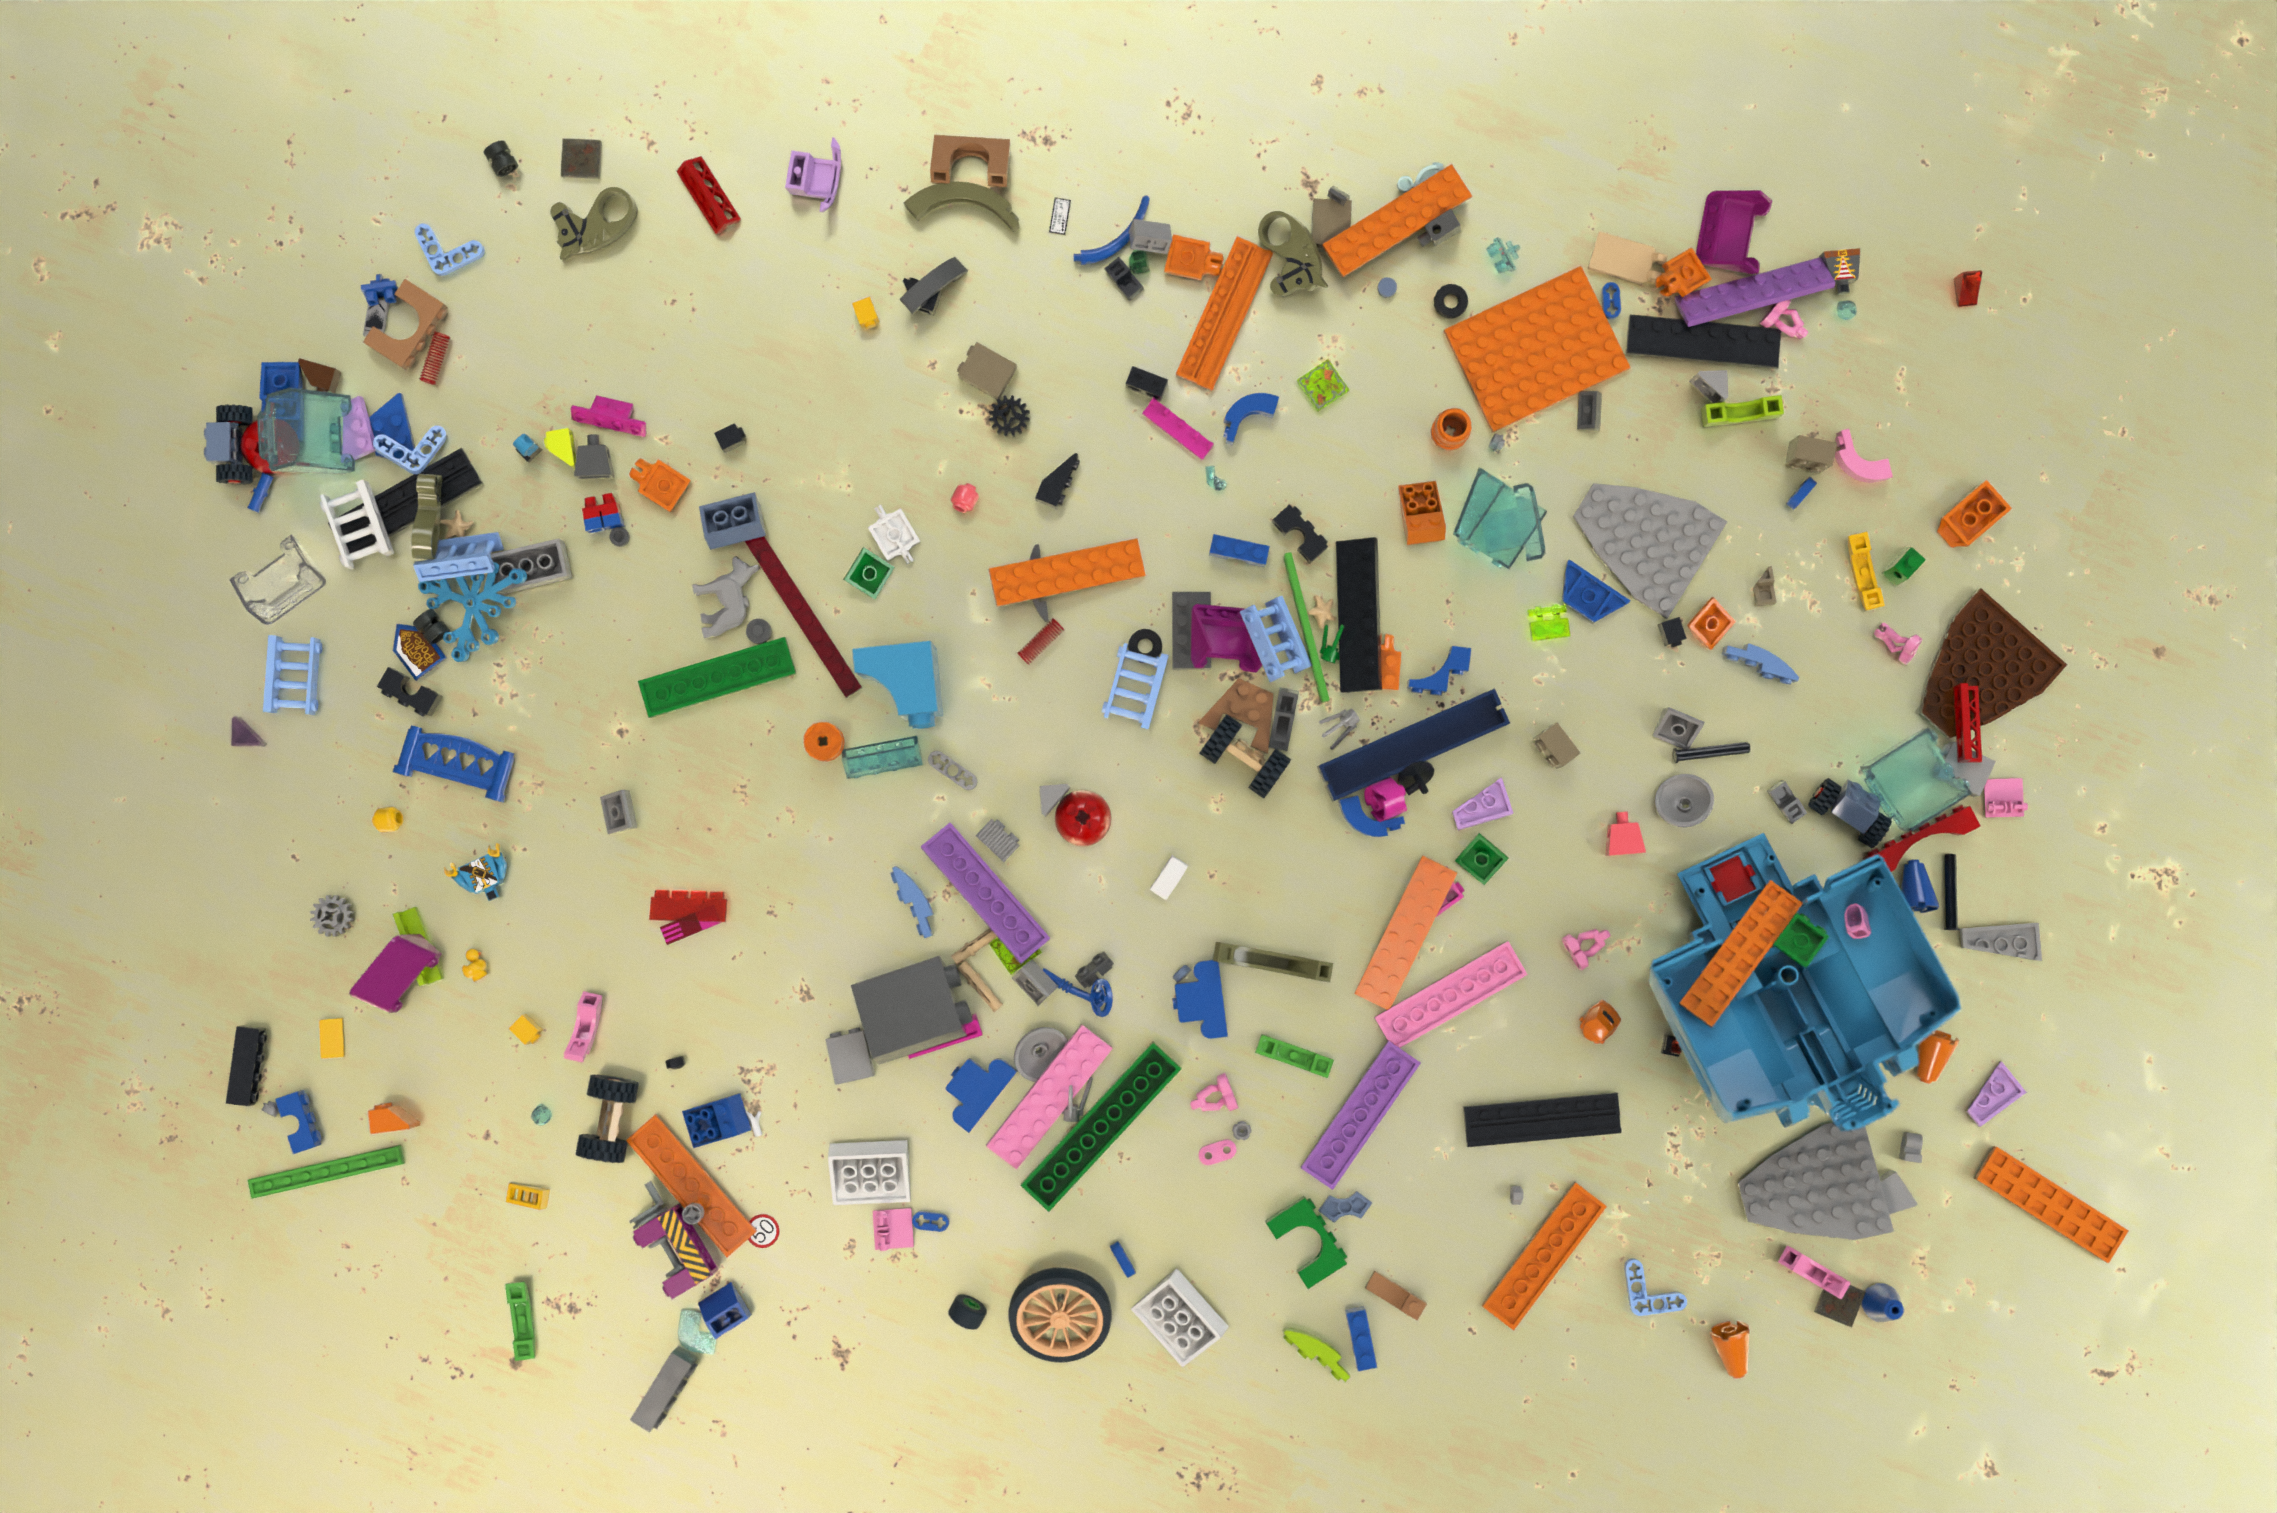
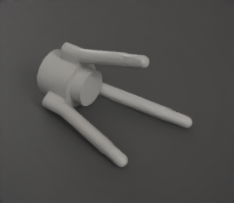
[1319,708,1360,749]
[1062,1077,1093,1122]

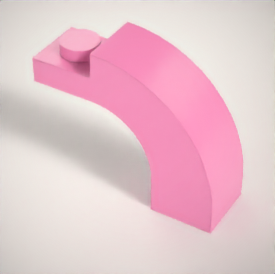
[1835,429,1893,483]
[564,991,602,1063]
[1778,1245,1851,1299]

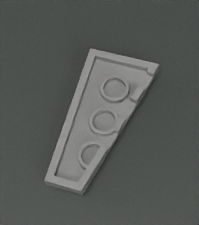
[1960,923,2042,961]

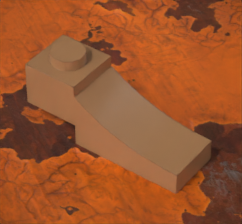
[1365,1271,1427,1321]

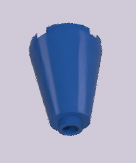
[1901,860,1939,914]
[1861,1283,1904,1322]

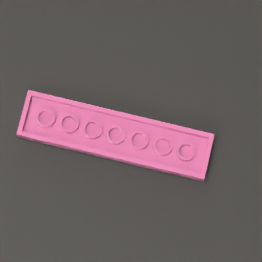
[1374,941,1528,1048]
[986,1024,1113,1169]

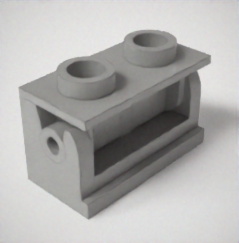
[1128,219,1172,254]

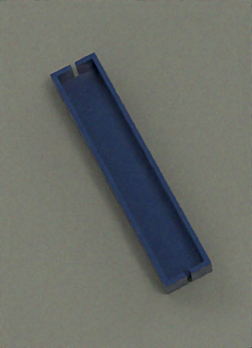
[1317,688,1510,802]

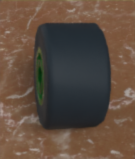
[948,1294,987,1330]

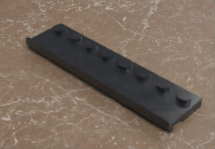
[1625,314,1781,369]
[328,448,483,553]
[1336,537,1382,693]
[1463,1092,1622,1147]

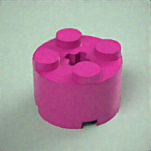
[1364,777,1407,822]

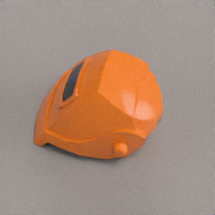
[1579,1000,1621,1044]

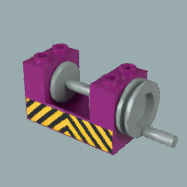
[629,1181,719,1299]

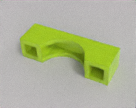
[1701,395,1784,427]

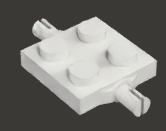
[868,505,920,564]

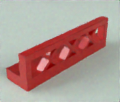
[676,156,741,234]
[1953,683,1982,763]

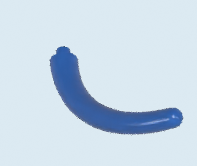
[1074,195,1150,265]

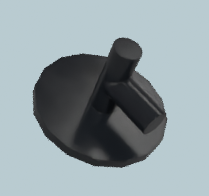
[1398,761,1434,796]

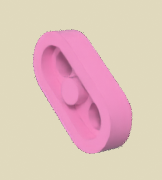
[1198,1139,1236,1165]

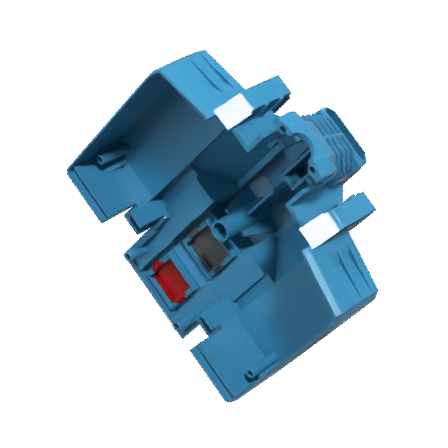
[1649,833,1961,1132]

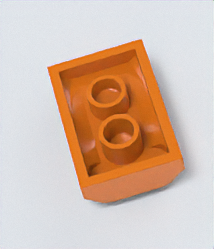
[1937,480,2012,548]

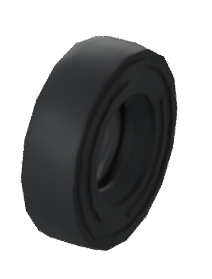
[1434,284,1468,318]
[1128,629,1162,663]

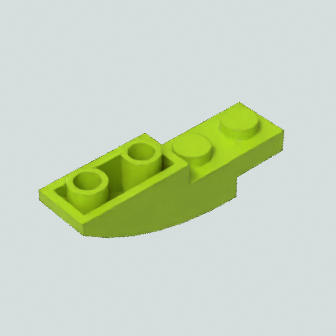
[1283,1327,1350,1382]

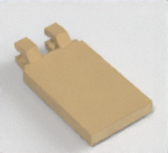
[1588,231,1668,285]

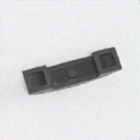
[900,257,968,314]
[1030,544,1049,622]

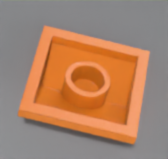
[1687,597,1736,650]

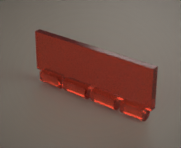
[649,890,728,922]

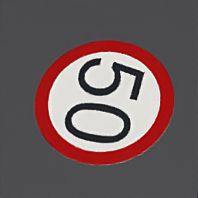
[748,1214,780,1248]

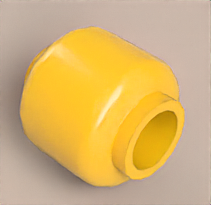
[372,806,403,833]

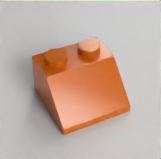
[368,1102,420,1134]

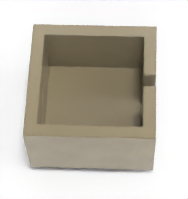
[1785,435,1837,473]
[1533,723,1580,769]

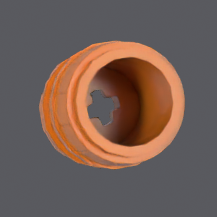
[1430,408,1472,451]
[804,722,845,762]

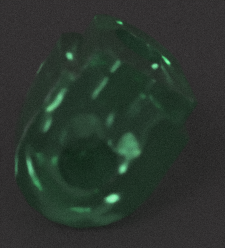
[1129,250,1150,274]

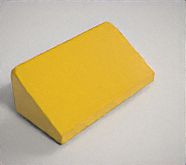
[319,1018,344,1059]

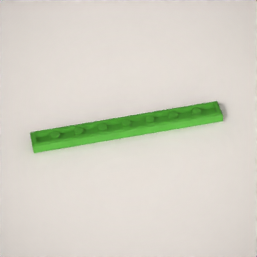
[1283,552,1330,703]
[248,1145,405,1199]

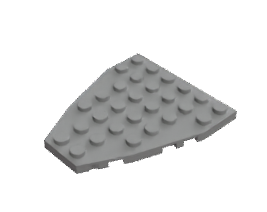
[1573,483,1728,619]
[1738,1122,1894,1240]

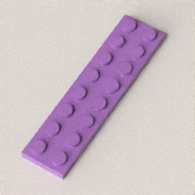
[1675,257,1835,327]
[921,823,1050,964]
[1301,1040,1421,1190]

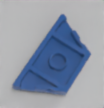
[369,393,419,465]
[1562,559,1631,623]

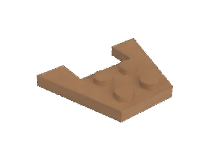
[1198,678,1274,754]

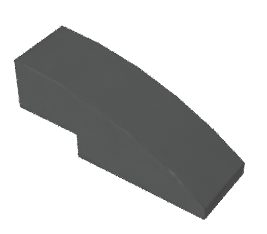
[1269,687,1299,751]

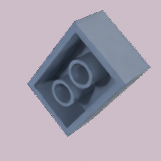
[699,492,766,550]

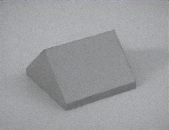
[1689,370,1728,403]
[1653,707,1705,749]
[1040,784,1071,817]
[600,790,637,834]
[1012,959,1058,1006]

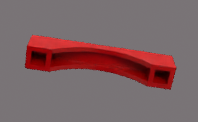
[1863,804,1981,872]

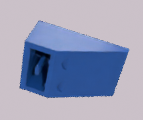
[682,1093,751,1148]

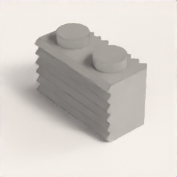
[976,819,1020,862]

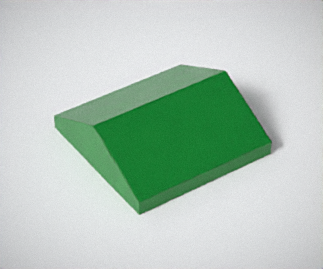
[843,547,895,599]
[1455,833,1509,885]

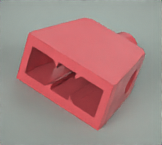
[1605,812,1646,856]

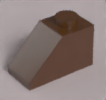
[298,358,341,395]

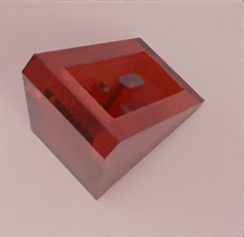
[1954,270,1982,307]

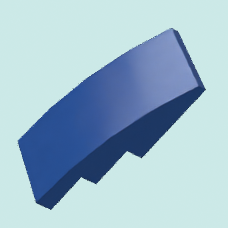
[259,362,304,442]

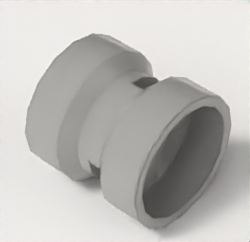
[682,1203,705,1224]

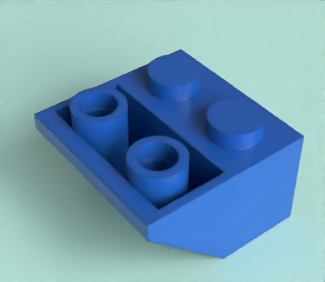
[698,1282,752,1339]

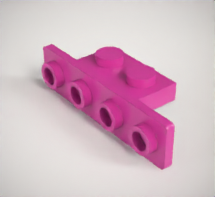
[571,395,647,437]

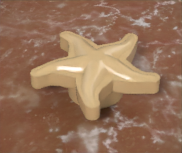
[440,510,474,539]
[1307,595,1337,629]

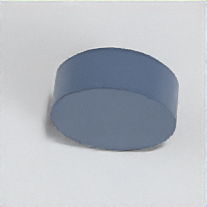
[1377,277,1397,298]
[1173,965,1191,983]

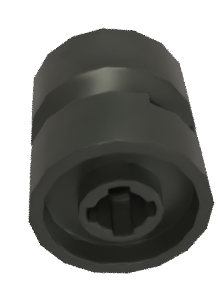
[483,140,518,177]
[413,609,450,645]

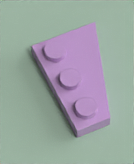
[342,396,375,464]
[1452,777,1513,831]
[1966,1061,2027,1127]

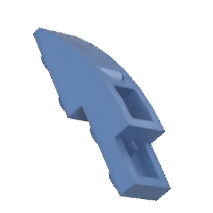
[1722,643,1799,685]
[891,866,934,938]

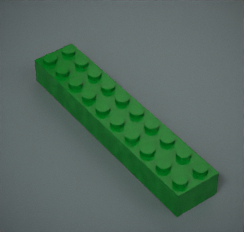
[1020,1041,1182,1212]

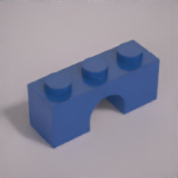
[1209,534,1270,568]
[275,1090,322,1154]
[1345,1306,1377,1372]

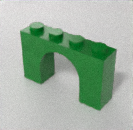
[1265,1196,1347,1289]

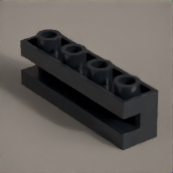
[226,1025,267,1106]

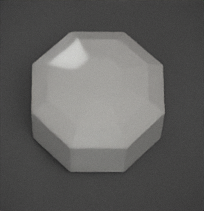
[1510,1186,1524,1205]

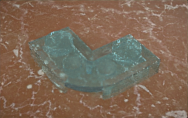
[678,1309,717,1355]

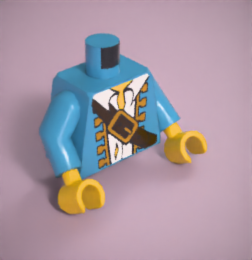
[444,843,507,901]

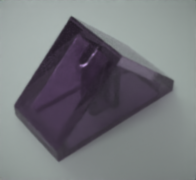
[231,716,268,747]

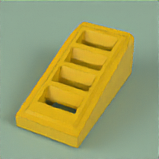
[506,1183,550,1210]

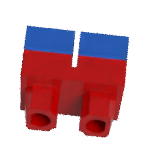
[582,493,625,534]

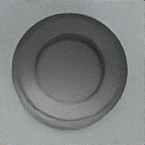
[609,527,630,547]

